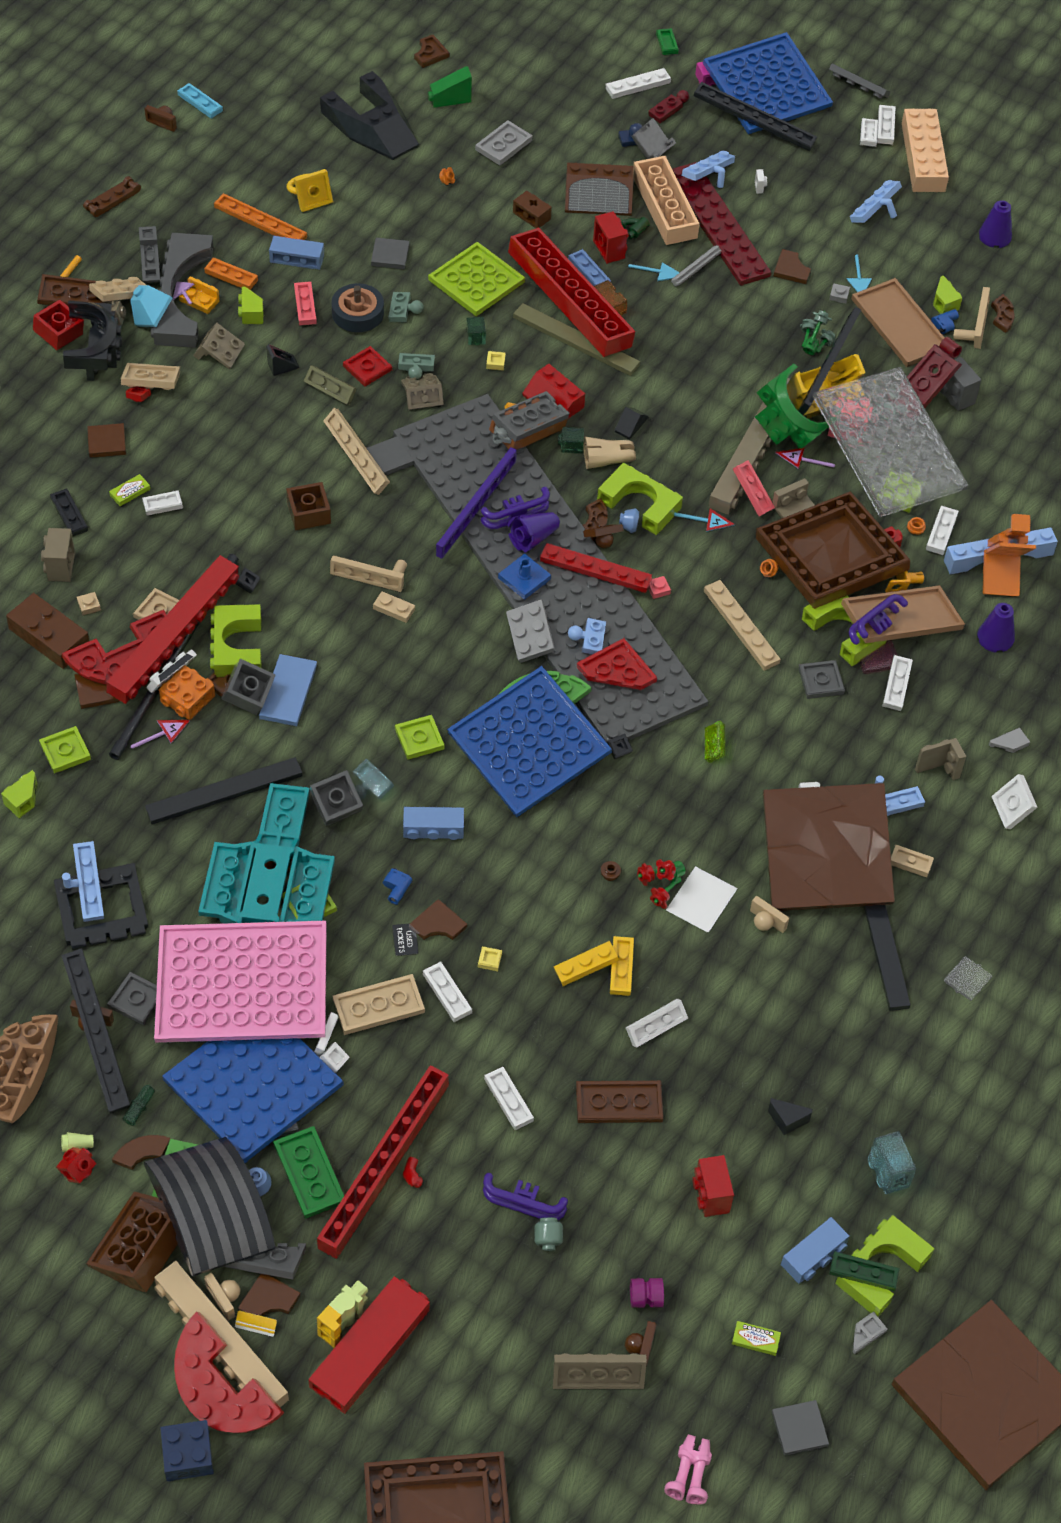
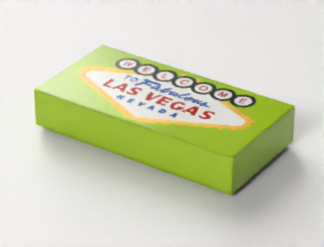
[109,474,150,506]
[732,1321,781,1356]

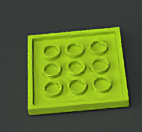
[428,242,525,316]

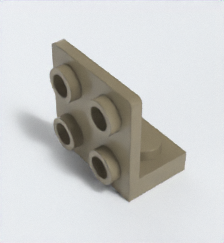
[193,323,245,369]
[401,373,444,409]
[772,478,814,518]
[915,738,966,780]

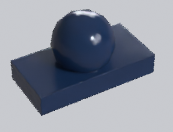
[618,123,643,147]

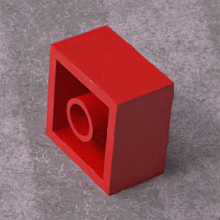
[593,211,629,264]
[33,300,84,350]
[692,1155,734,1217]

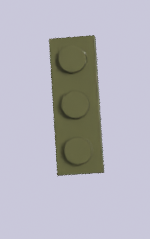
[304,365,357,405]

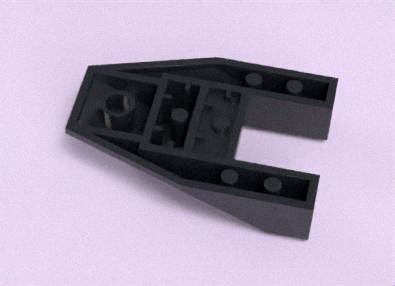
[320,71,419,160]

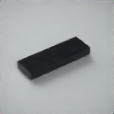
[50,488,88,537]

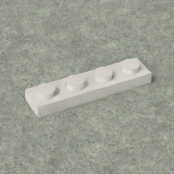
[606,68,671,99]

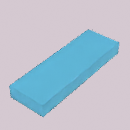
[177,83,223,118]

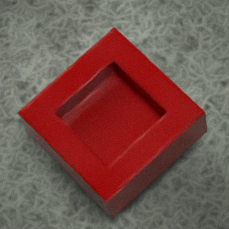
[126,386,151,402]

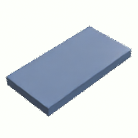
[259,654,317,726]

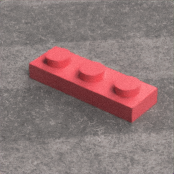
[294,282,316,326]
[733,460,775,516]

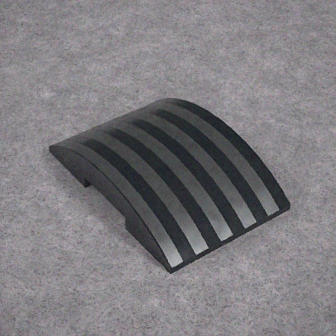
[144,1137,276,1277]

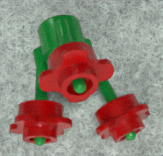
[637,859,686,909]

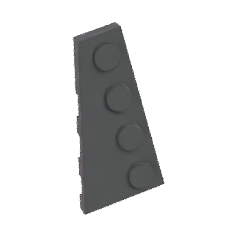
[223,1243,306,1279]

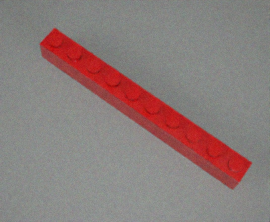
[107,555,239,704]
[317,1065,449,1259]

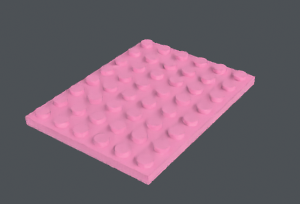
[154,921,327,1043]

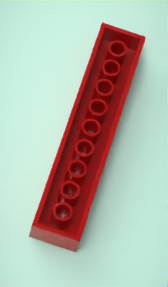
[508,228,635,357]

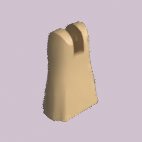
[583,437,636,469]

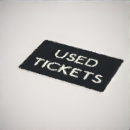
[392,923,418,956]

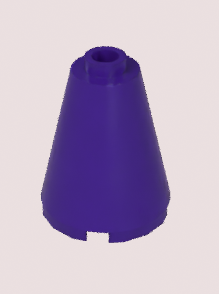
[979,201,1012,248]
[508,512,560,552]
[977,603,1015,652]

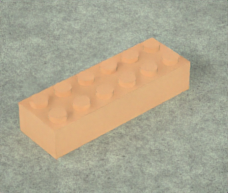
[902,109,949,192]
[633,156,699,245]

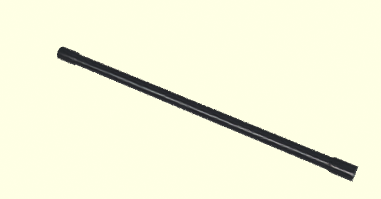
[109,554,239,760]

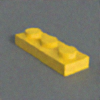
[610,936,634,996]
[554,941,619,986]

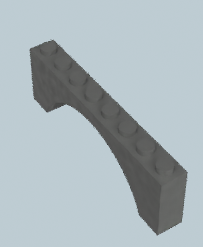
[151,233,214,348]

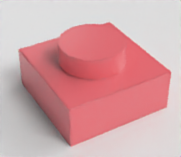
[648,576,671,599]

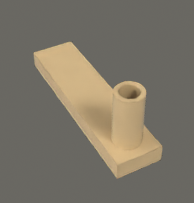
[954,287,990,349]
[330,556,407,592]

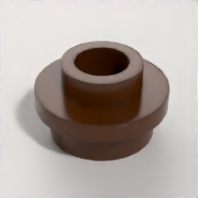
[601,861,621,881]

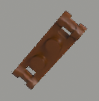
[83,176,141,217]

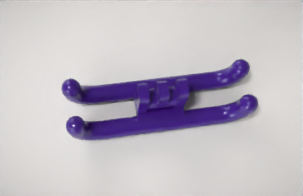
[481,487,550,529]
[849,594,908,645]
[483,1173,568,1220]

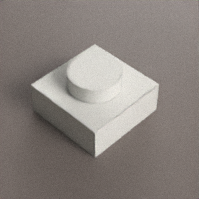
[755,169,767,194]
[320,1042,349,1072]

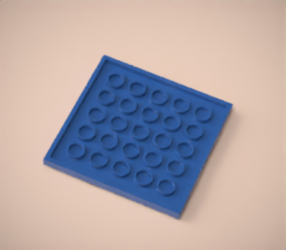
[703,32,833,134]
[447,666,612,817]
[162,1038,344,1163]

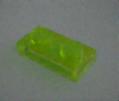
[705,721,725,763]

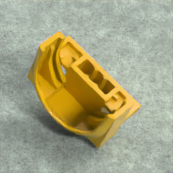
[787,354,865,419]

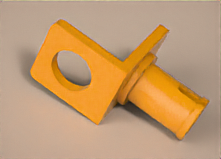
[885,571,924,593]

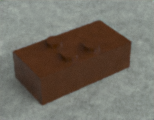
[6,592,89,669]

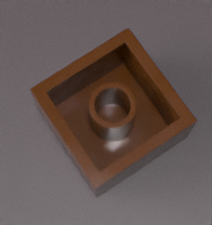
[286,482,331,530]

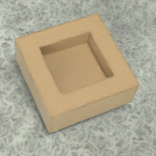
[77,592,101,616]

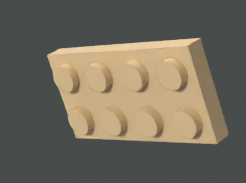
[332,974,425,1035]

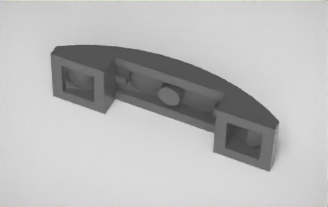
[139,226,160,283]

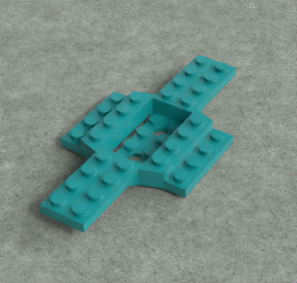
[198,783,335,924]

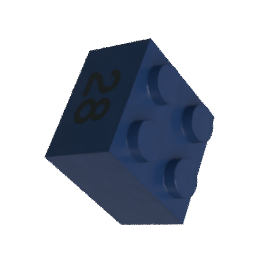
[160,1420,214,1481]

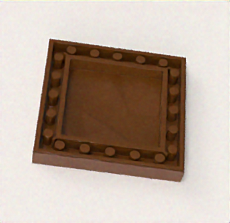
[756,491,911,609]
[763,783,895,911]
[891,1300,1061,1490]
[364,1451,510,1523]

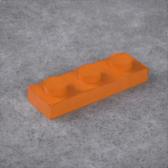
[204,257,258,290]

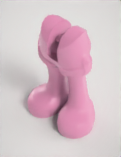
[664,1434,712,1505]

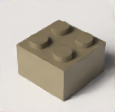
[41,528,75,582]

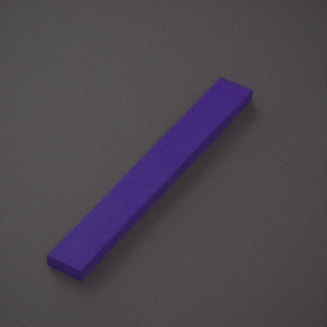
[436,447,517,559]

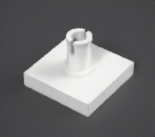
[992,774,1038,829]

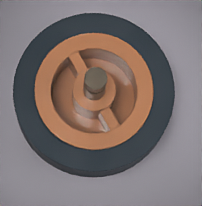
[332,283,384,332]

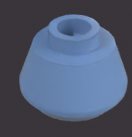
[619,508,639,533]
[249,1167,272,1196]

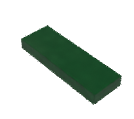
[829,1251,900,1292]

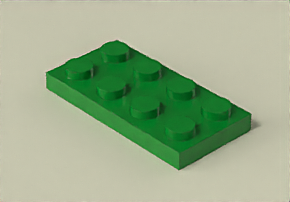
[273,1126,344,1219]

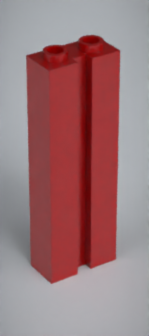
[308,1276,430,1414]

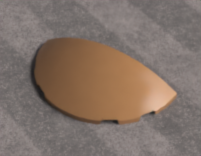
[0,1014,58,1123]

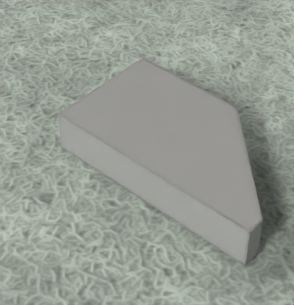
[989,728,1030,753]
[853,1312,887,1354]

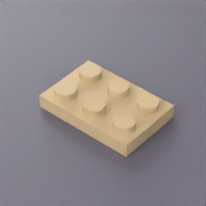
[89,277,146,302]
[121,363,180,390]

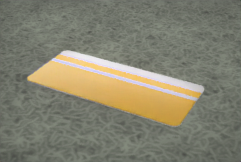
[235,1311,277,1337]

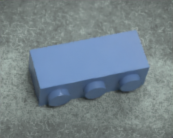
[269,236,324,270]
[403,807,464,840]
[781,1217,849,1284]

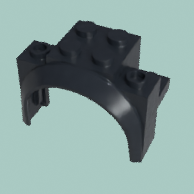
[63,300,122,381]

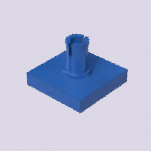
[498,554,551,600]

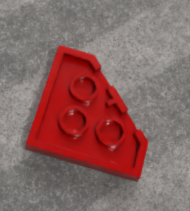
[577,638,657,690]

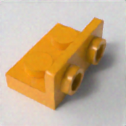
[179,276,220,314]

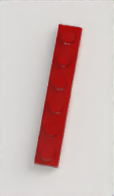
[540,543,652,593]

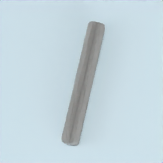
[671,245,721,287]

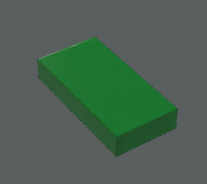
[656,28,679,55]

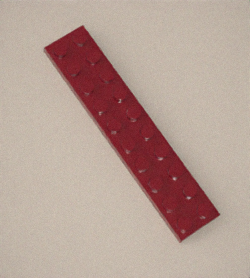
[672,162,771,286]

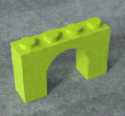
[597,463,683,535]
[802,595,887,666]
[210,605,261,677]
[835,1215,935,1317]

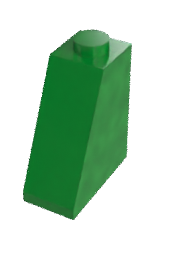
[427,66,472,108]

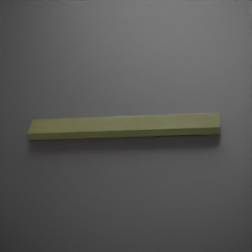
[513,303,640,376]

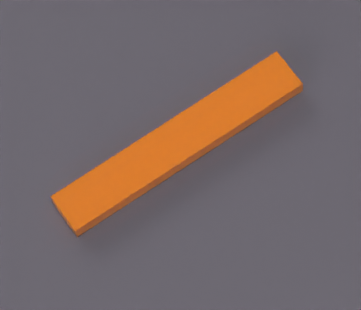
[214,193,307,240]

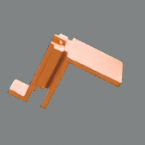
[983,514,1036,597]

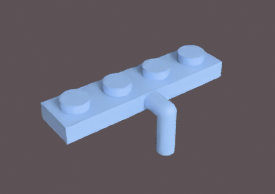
[682,151,735,188]
[850,180,902,223]
[875,776,925,816]
[62,841,104,922]

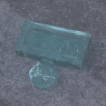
[353,758,394,800]

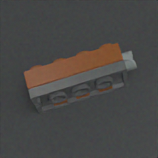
[489,391,570,450]

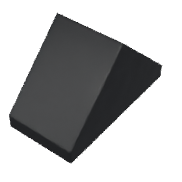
[266,344,299,376]
[615,407,649,440]
[768,1098,813,1135]

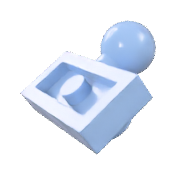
[568,618,606,655]

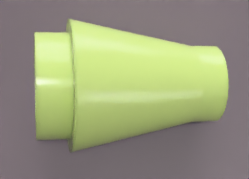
[61,1132,93,1152]

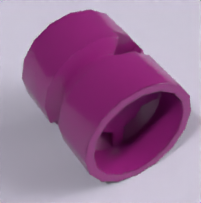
[630,1278,664,1308]

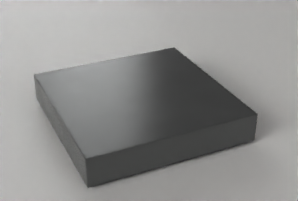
[371,238,409,269]
[366,436,414,475]
[798,660,845,699]
[107,972,157,1025]
[772,1400,829,1456]

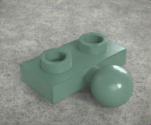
[389,292,424,322]
[398,353,435,380]

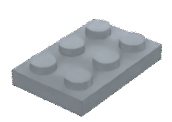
[475,120,532,165]
[506,600,556,663]

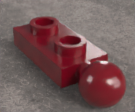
[648,90,689,124]

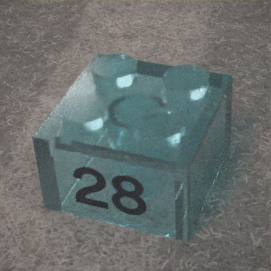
[868,1131,916,1195]

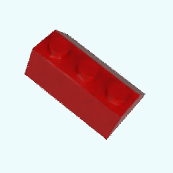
[522,364,585,419]

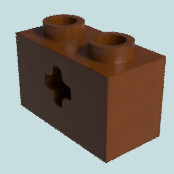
[513,191,552,228]

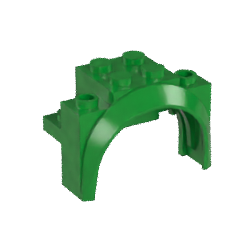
[755,364,837,449]

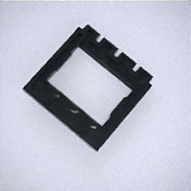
[54,863,149,950]

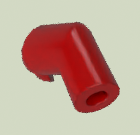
[403,1157,423,1188]

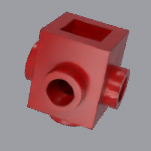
[56,1147,97,1183]

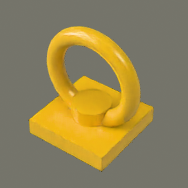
[286,169,333,212]

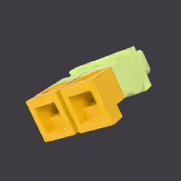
[317,1281,368,1348]

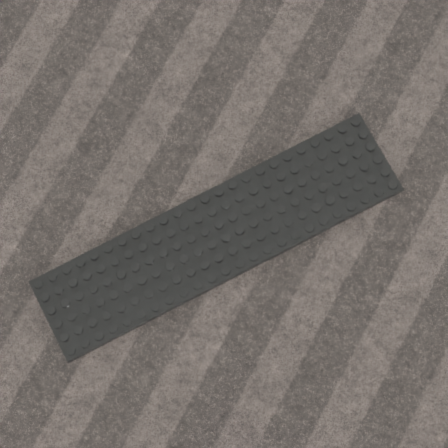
[393,394,708,743]

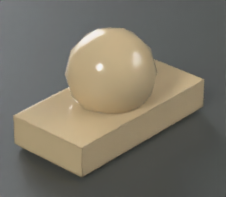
[750,896,789,933]
[204,1272,240,1321]

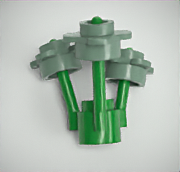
[800,310,836,355]

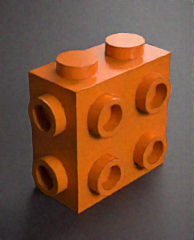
[159,665,215,720]

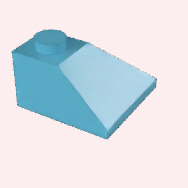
[131,285,172,327]

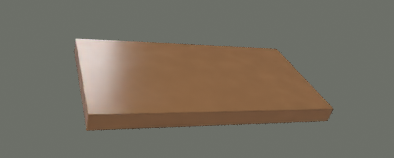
[851,278,945,367]
[841,585,965,643]

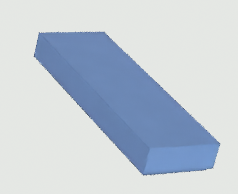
[568,249,611,290]

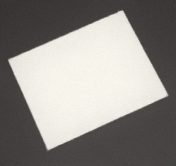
[666,866,738,933]

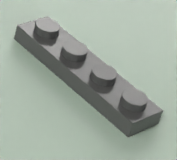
[829,64,891,99]

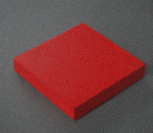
[343,346,392,387]

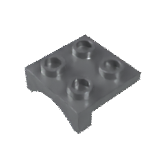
[631,118,676,159]

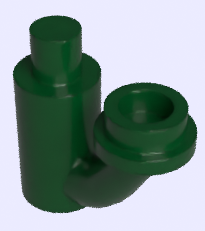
[620,217,650,240]

